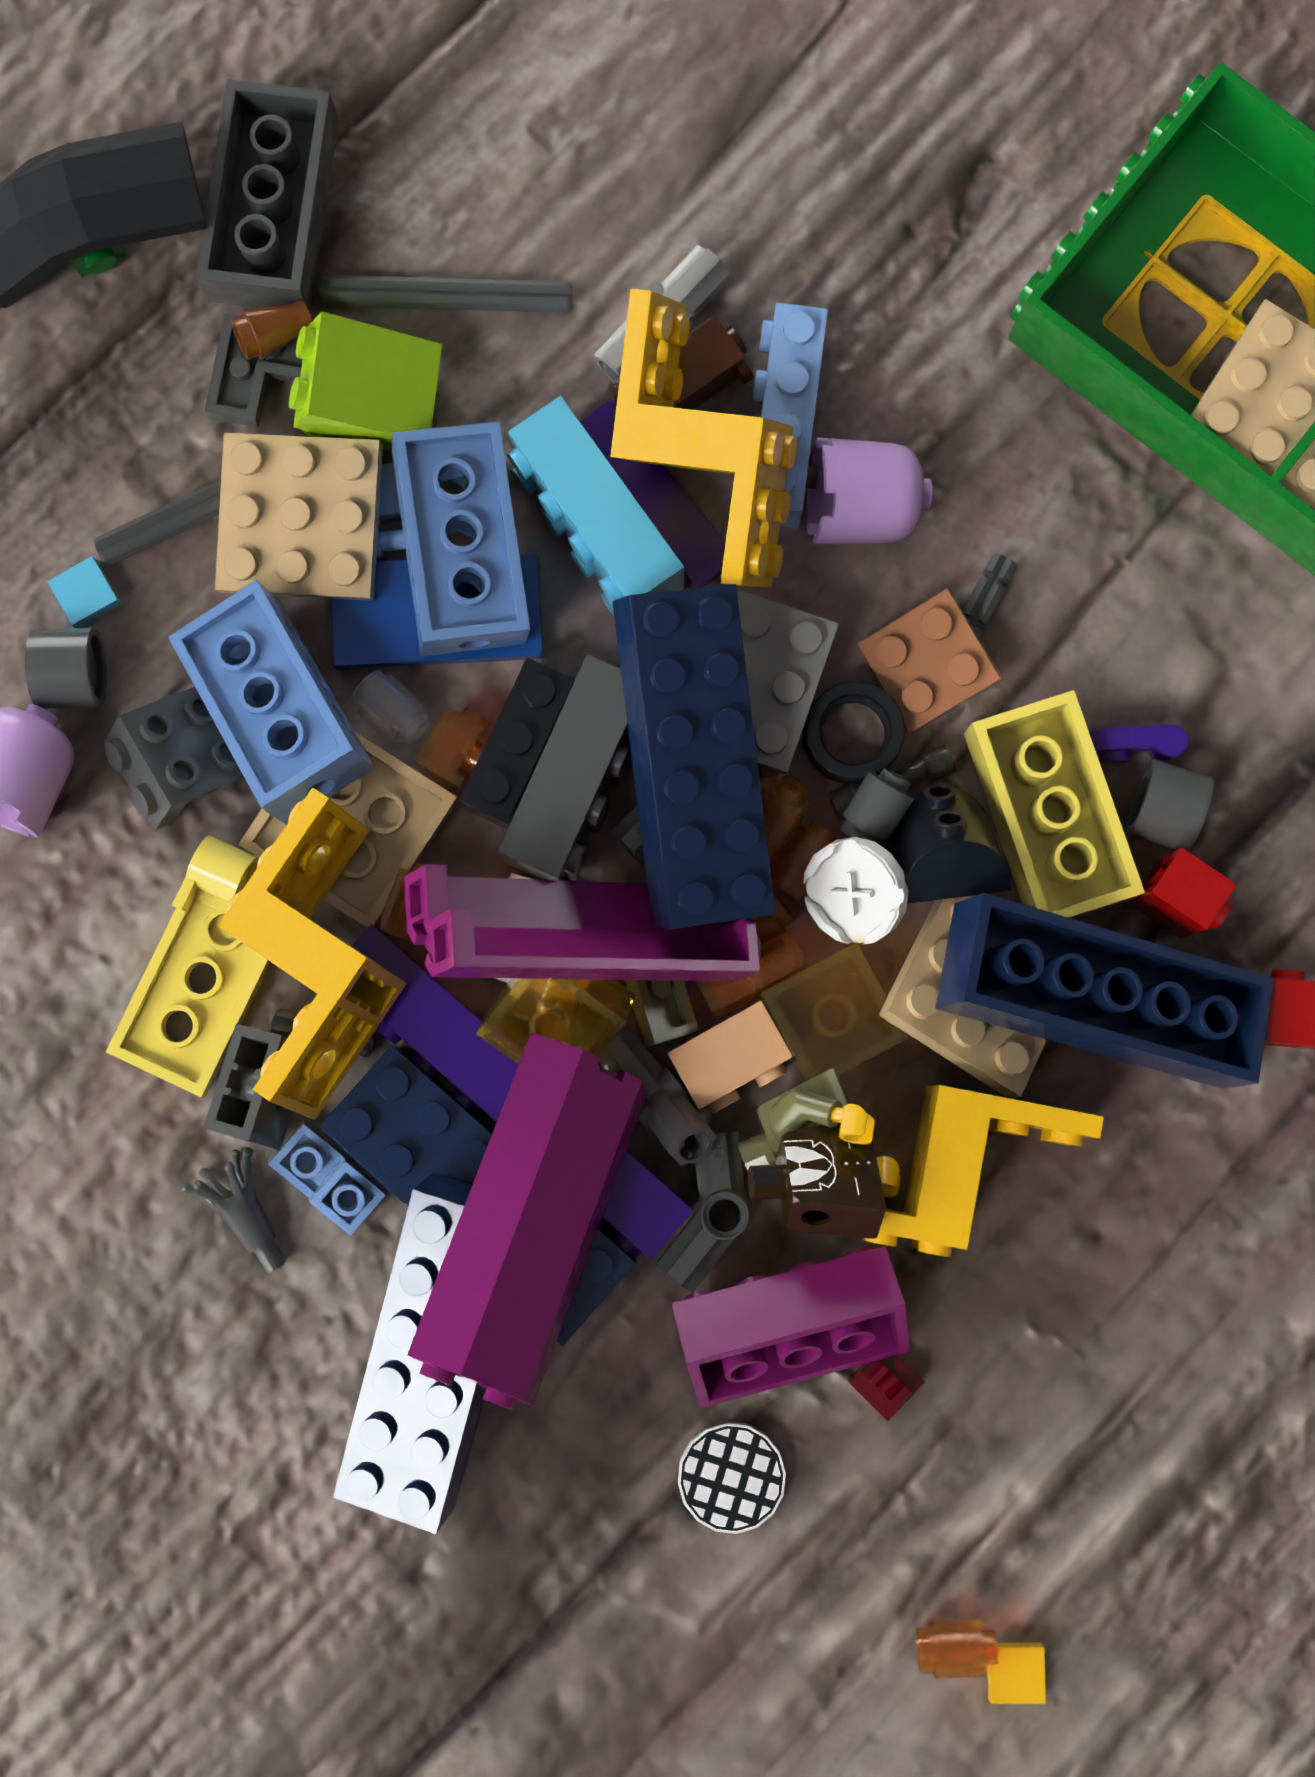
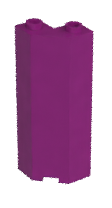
[404,864,761,982]
[407,1032,647,1411]

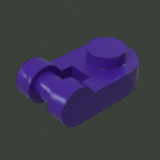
[1089,725,1189,764]

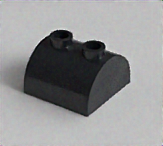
[885,783,1011,904]

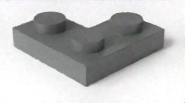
[204,314,302,427]

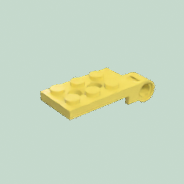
[106,835,271,1098]

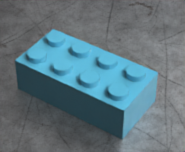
[507,395,684,616]

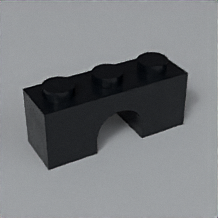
[459,658,575,830]

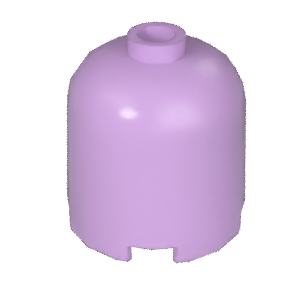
[805,438,932,544]
[0,704,75,838]

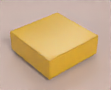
[987,1642,1046,1704]

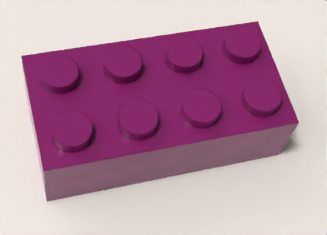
[671,1246,910,1408]

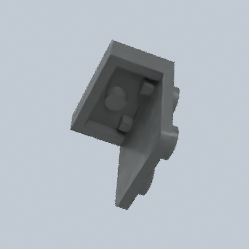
[103,687,245,831]

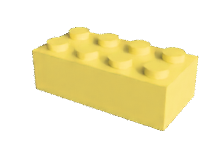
[964,690,1145,919]

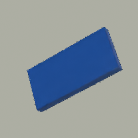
[331,553,543,670]

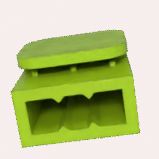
[289,311,442,452]

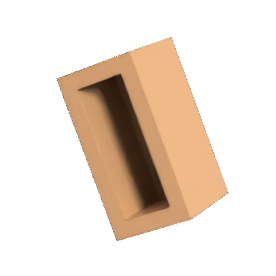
[667,1001,793,1114]

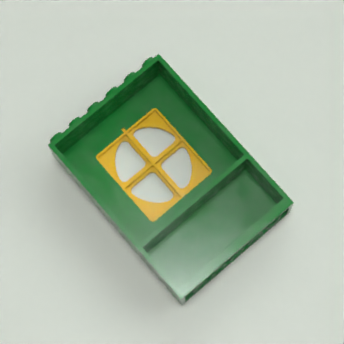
[1008,61,1315,576]

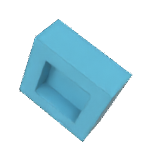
[47,556,122,628]

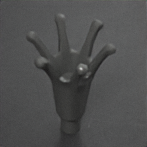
[180,1147,286,1273]

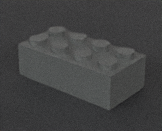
[196,79,339,313]
[498,654,631,881]

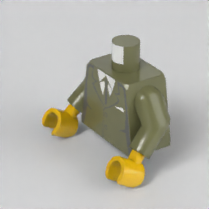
[737,1068,901,1197]

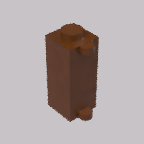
[613,316,754,410]

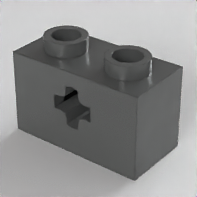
[203,1024,292,1150]

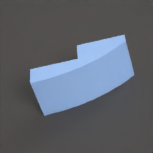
[268,1120,386,1236]

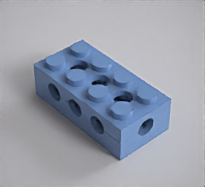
[392,422,530,656]
[168,580,375,825]

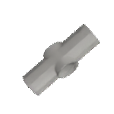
[594,245,730,384]

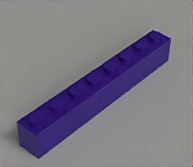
[352,924,694,1260]

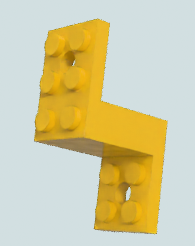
[610,289,798,587]
[218,787,407,1120]
[864,1085,1104,1257]

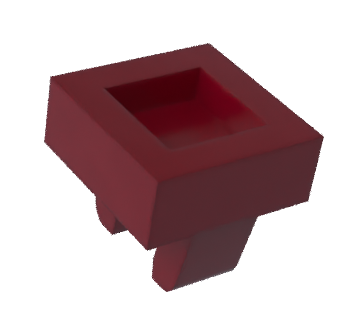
[847,1355,925,1422]

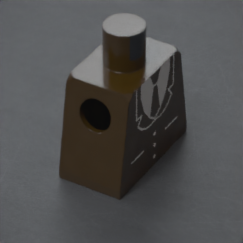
[748,1123,886,1239]

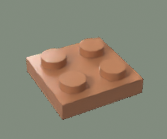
[857,588,1003,734]

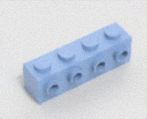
[753,302,828,529]

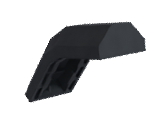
[0,121,207,308]

